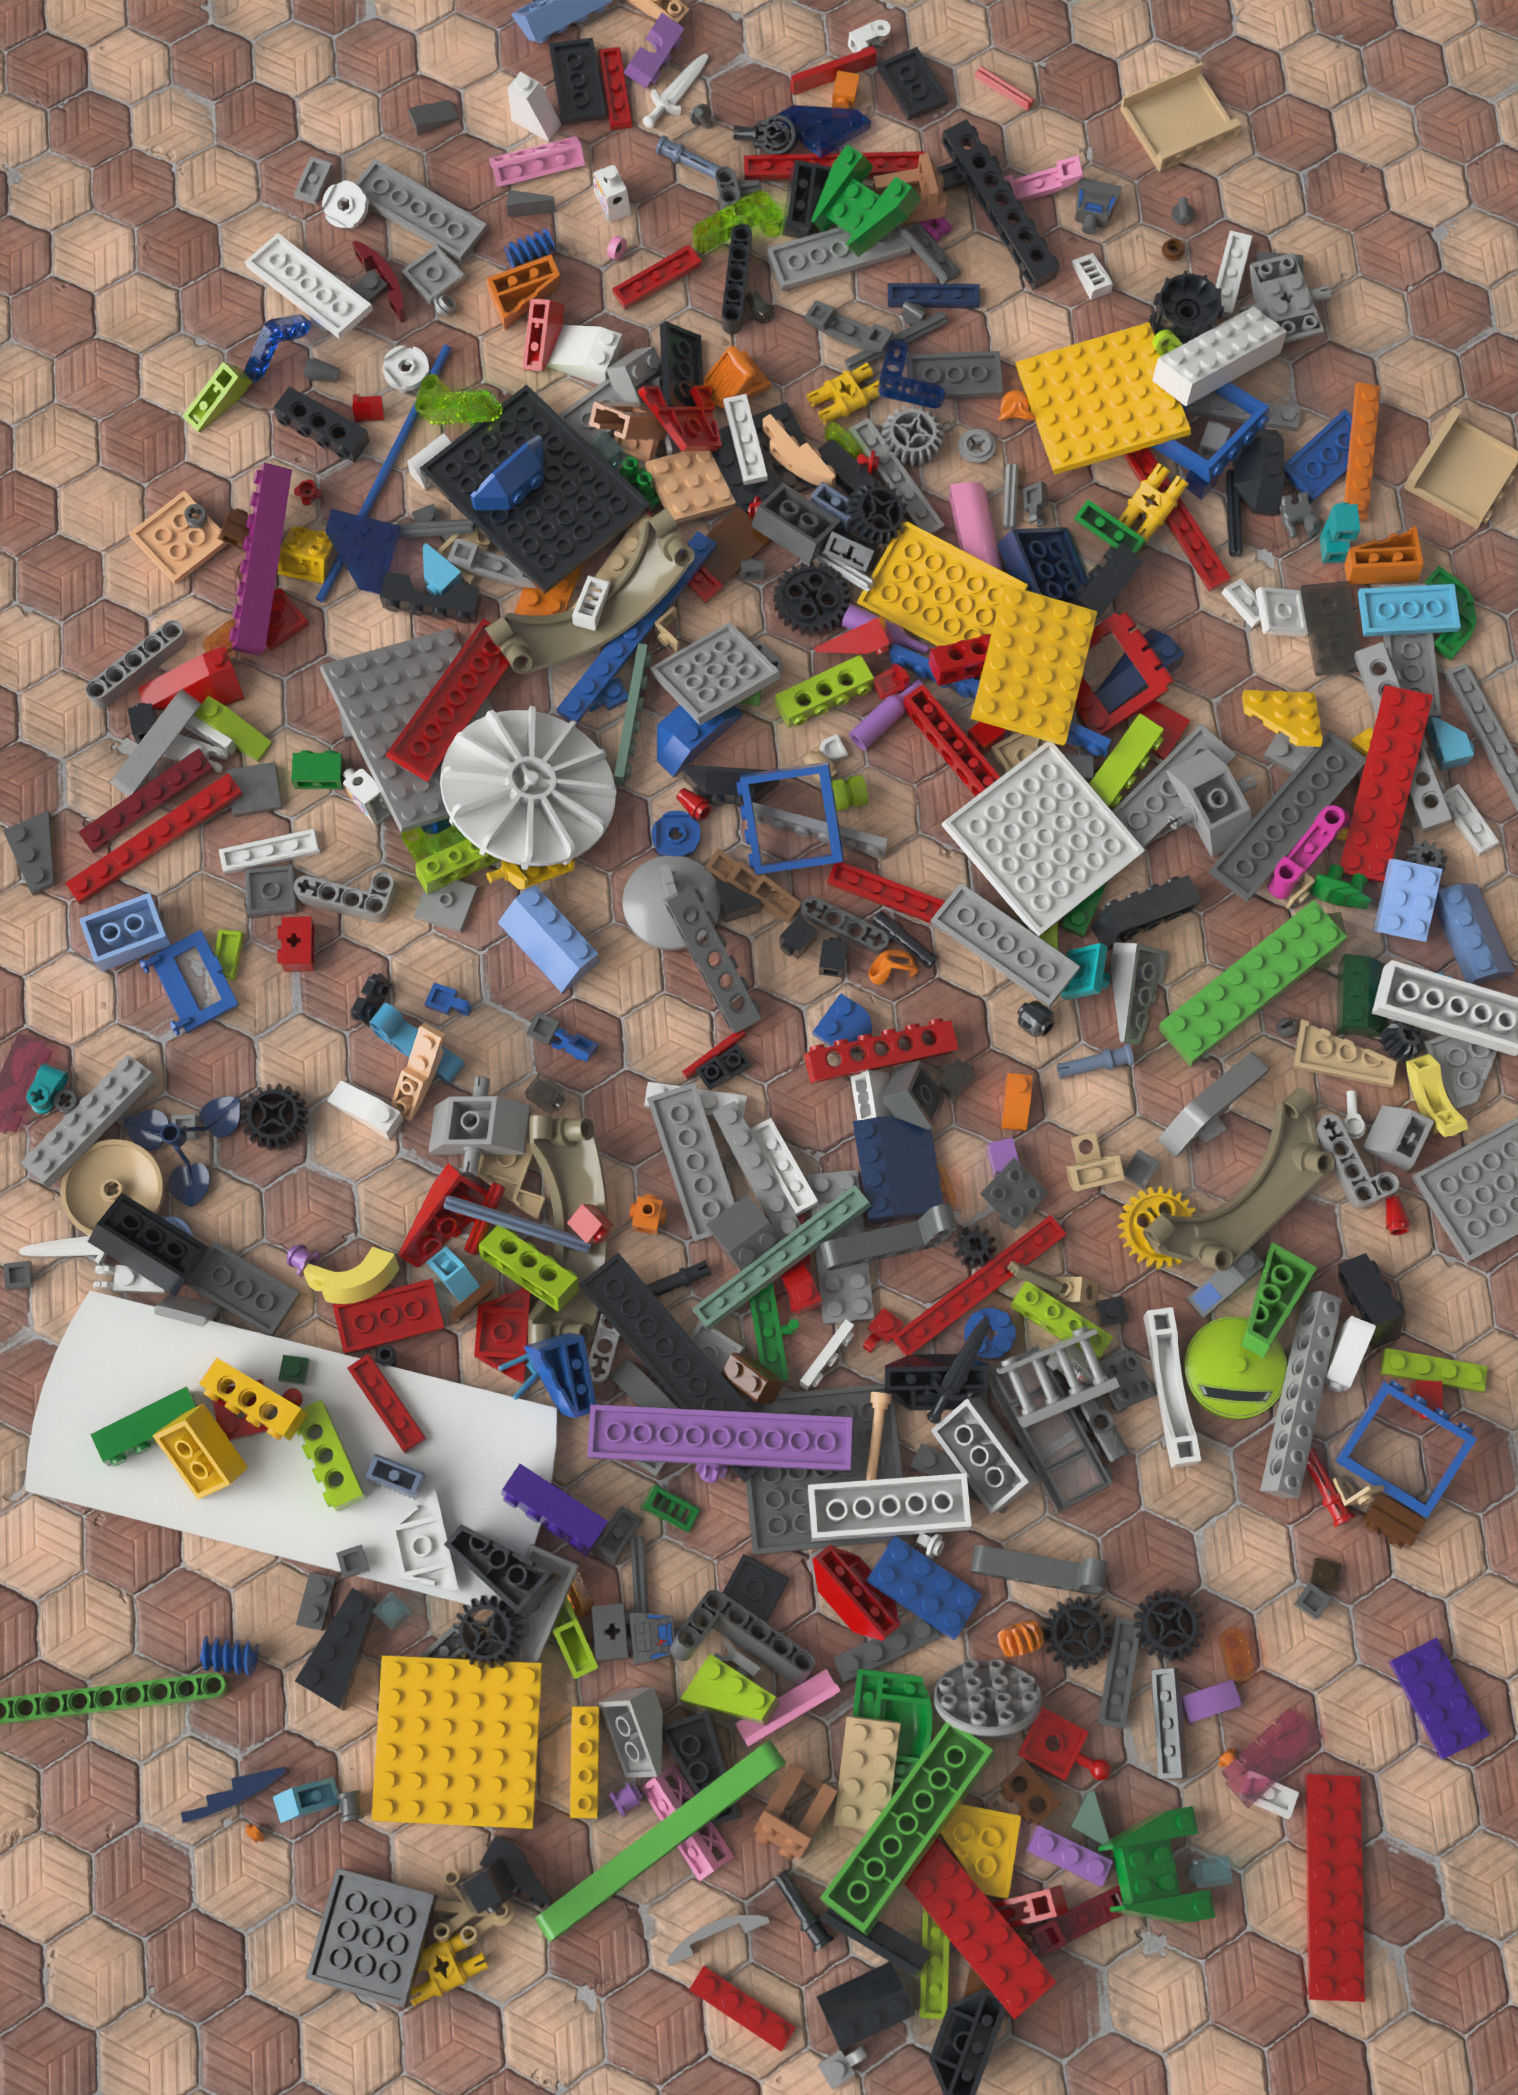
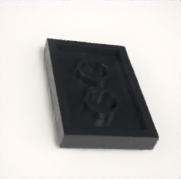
[877,47,948,121]

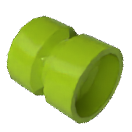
[832,774,869,812]

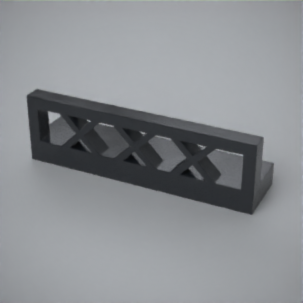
[820,1908,931,1977]

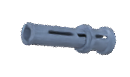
[655,135,721,179]
[1056,1043,1134,1079]

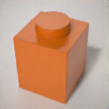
[832,71,860,111]

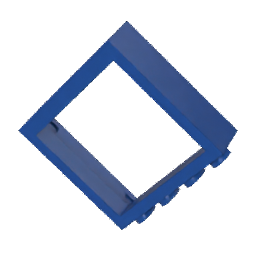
[1151,382,1270,483]
[737,761,844,875]
[1335,1380,1477,1518]

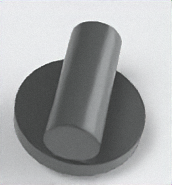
[690,104,713,129]
[1171,197,1194,225]
[902,300,926,325]

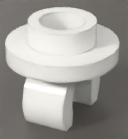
[916,1533,944,1559]

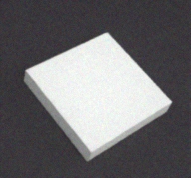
[1256,587,1308,637]

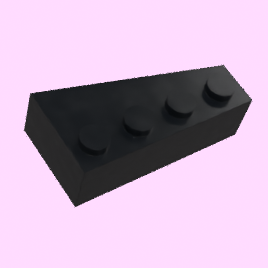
[1091,875,1202,950]
[444,1524,562,1618]
[662,1711,743,1825]

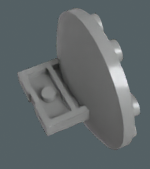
[623,856,721,950]
[934,1659,1042,1740]

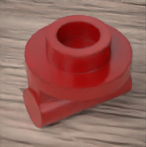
[857,450,880,474]

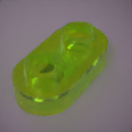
[824,422,863,461]

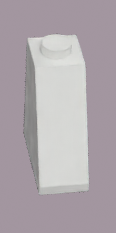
[508,72,561,142]
[1324,1316,1376,1393]

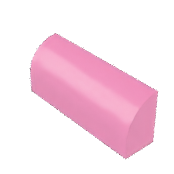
[949,482,1003,571]

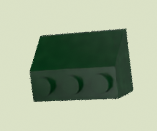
[1336,954,1387,1037]

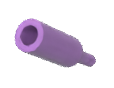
[842,604,930,655]
[849,679,923,751]

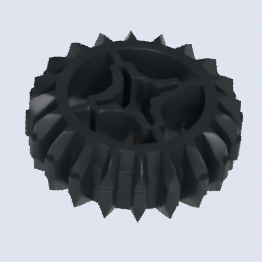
[845,481,909,546]
[240,1083,309,1151]
[1133,1589,1205,1662]
[452,1595,524,1669]
[1042,1597,1113,1670]

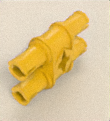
[806,363,886,425]
[1118,463,1189,543]
[411,1932,489,2007]

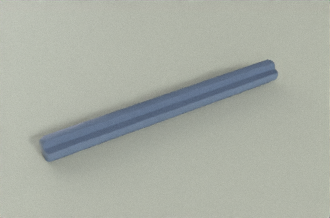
[444,1195,591,1253]

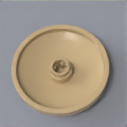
[60,1139,165,1236]

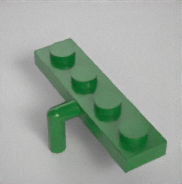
[749,1282,799,1383]

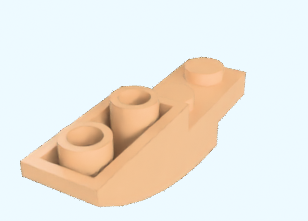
[627,0,689,24]
[763,414,836,488]
[390,1022,446,1121]

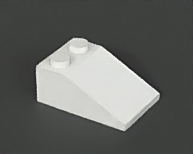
[546,325,623,385]

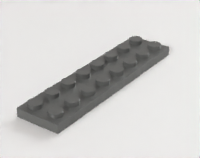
[1208,731,1366,902]

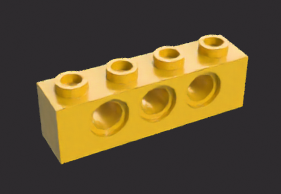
[199,1357,307,1441]
[570,1707,600,1819]

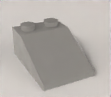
[598,1687,663,1778]

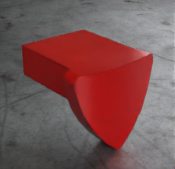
[352,394,385,422]
[873,663,910,700]

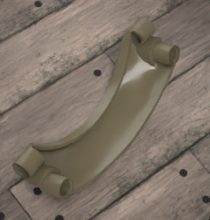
[485,508,695,674]
[528,1115,609,1346]

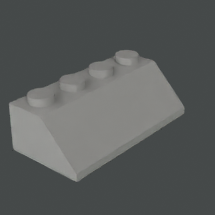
[931,1397,1041,1514]

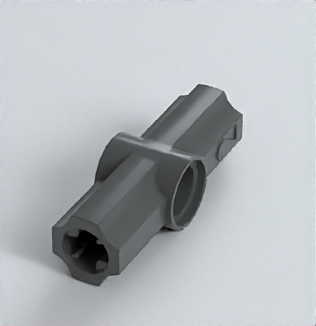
[1077,1383,1129,1463]

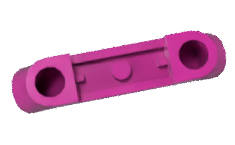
[1267,805,1350,899]

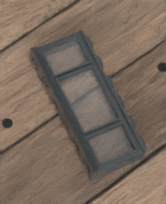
[989,1345,1113,1515]

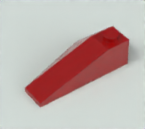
[398,1163,488,1268]

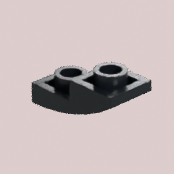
[695,1044,752,1091]

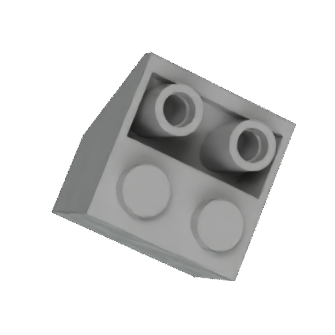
[606,346,663,407]
[1361,1105,1434,1172]

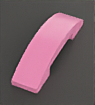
[991,155,1083,203]

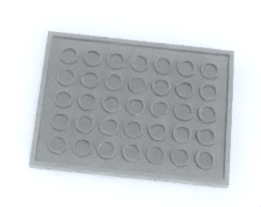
[320,628,494,833]

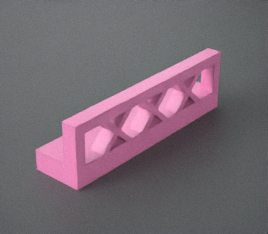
[489,136,585,187]
[735,1669,841,1748]
[640,1765,734,1881]

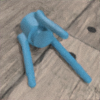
[498,1353,539,1400]

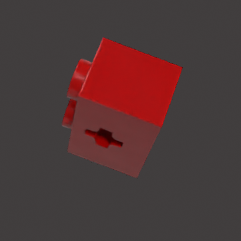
[277,916,315,972]

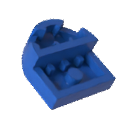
[812,993,872,1053]

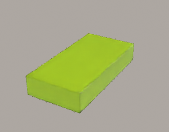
[214,929,245,981]

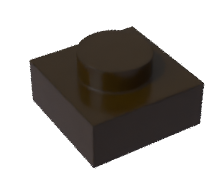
[1310,1558,1342,1591]

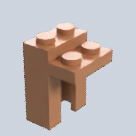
[873,153,949,225]
[589,402,667,461]
[753,1763,838,1861]

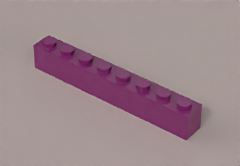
[229,462,292,656]

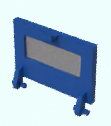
[140,929,239,1036]

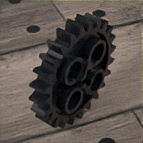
[773,561,850,637]

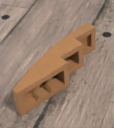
[704,848,801,923]

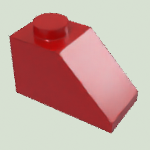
[780,1261,822,1316]

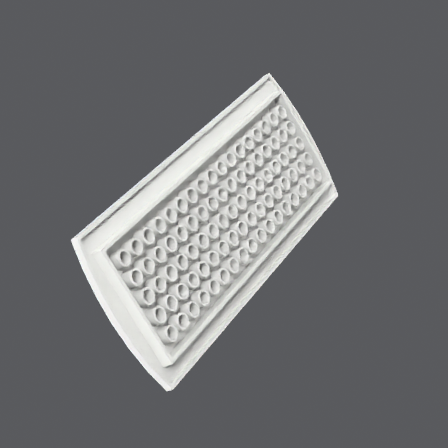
[25,1291,557,1612]

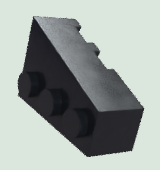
[455,1856,517,1914]

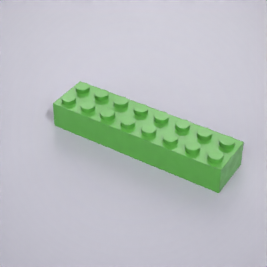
[1158,900,1347,1067]
[820,1722,994,1936]

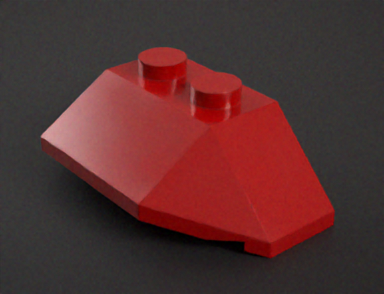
[812,1544,901,1641]

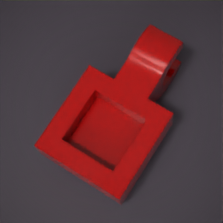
[862,1307,904,1353]

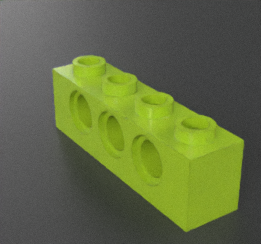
[775,654,874,728]
[416,839,501,895]
[479,1226,579,1312]
[1010,1281,1113,1360]
[296,1400,366,1512]

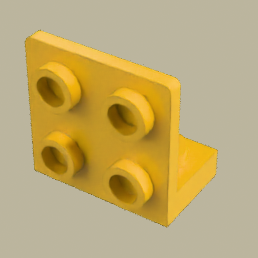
[278,526,337,584]

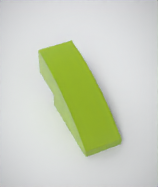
[553,1597,599,1679]

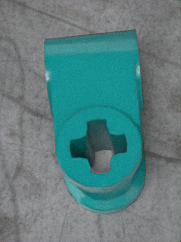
[26,1063,69,1114]

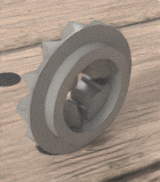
[958,429,996,465]

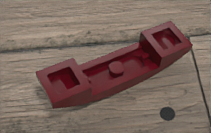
[352,240,405,323]
[1030,1885,1124,1957]

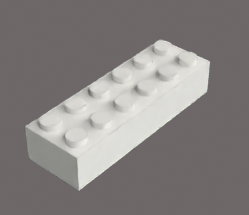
[1152,307,1287,406]
[1372,960,1518,1056]
[808,1473,971,1542]

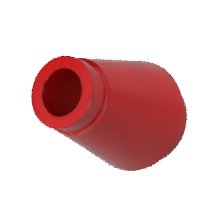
[676,788,712,821]
[1385,1196,1411,1236]

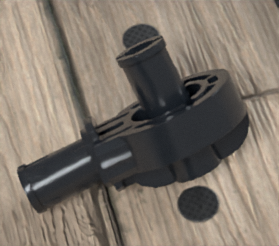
[733,115,798,155]

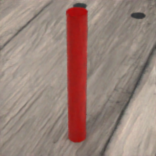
[682,1030,746,1079]

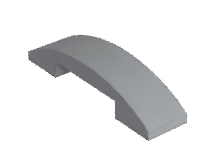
[448,538,537,588]
[666,1915,770,1966]

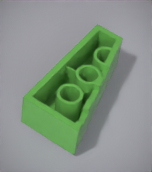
[1241,1242,1317,1359]

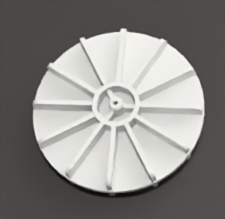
[440,706,616,870]

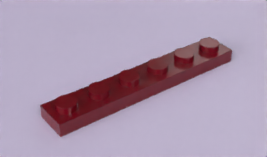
[78,748,214,853]

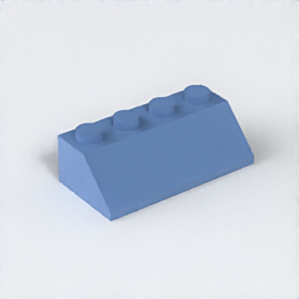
[511,0,612,43]
[1434,883,1515,986]
[498,885,600,994]

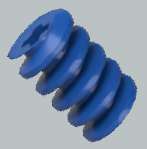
[504,228,556,268]
[200,1636,259,1676]

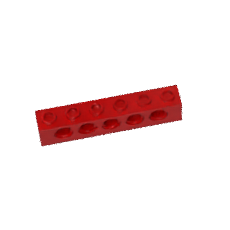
[928,634,992,686]
[903,684,1001,797]
[804,1018,958,1084]

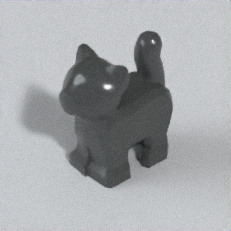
[1278,492,1324,539]

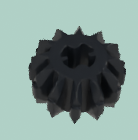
[1379,1021,1424,1063]
[953,1225,997,1269]

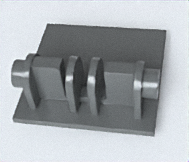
[980,1158,1049,1230]
[1099,1349,1157,1413]

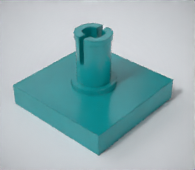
[1060,943,1111,1000]

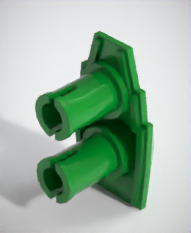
[619,457,661,508]
[1310,864,1372,910]

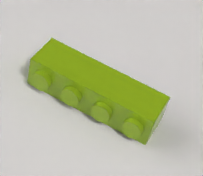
[1089,713,1164,809]

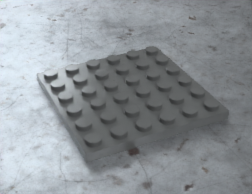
[742,1384,910,1556]

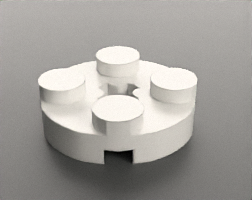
[322,181,370,229]
[383,345,430,393]

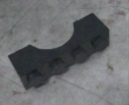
[380,572,481,623]

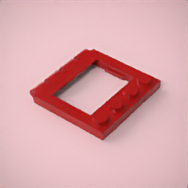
[1075,612,1174,736]

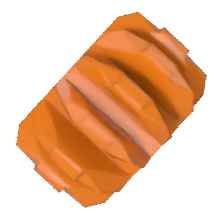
[998,1620,1045,1658]

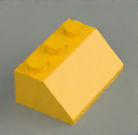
[153,1403,248,1499]

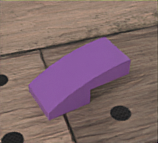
[1182,1679,1242,1724]

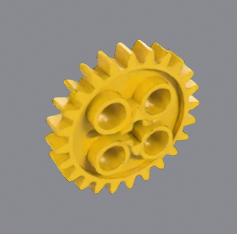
[1117,1186,1196,1269]

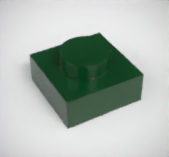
[278,1355,310,1386]

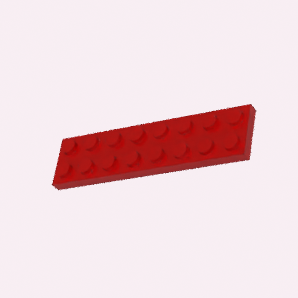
[386,618,510,782]
[1340,685,1433,883]
[1305,1774,1365,2002]
[904,1838,1057,2020]

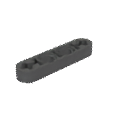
[801,896,889,954]

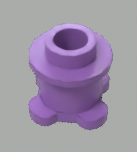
[287,1244,321,1277]
[609,1782,643,1818]

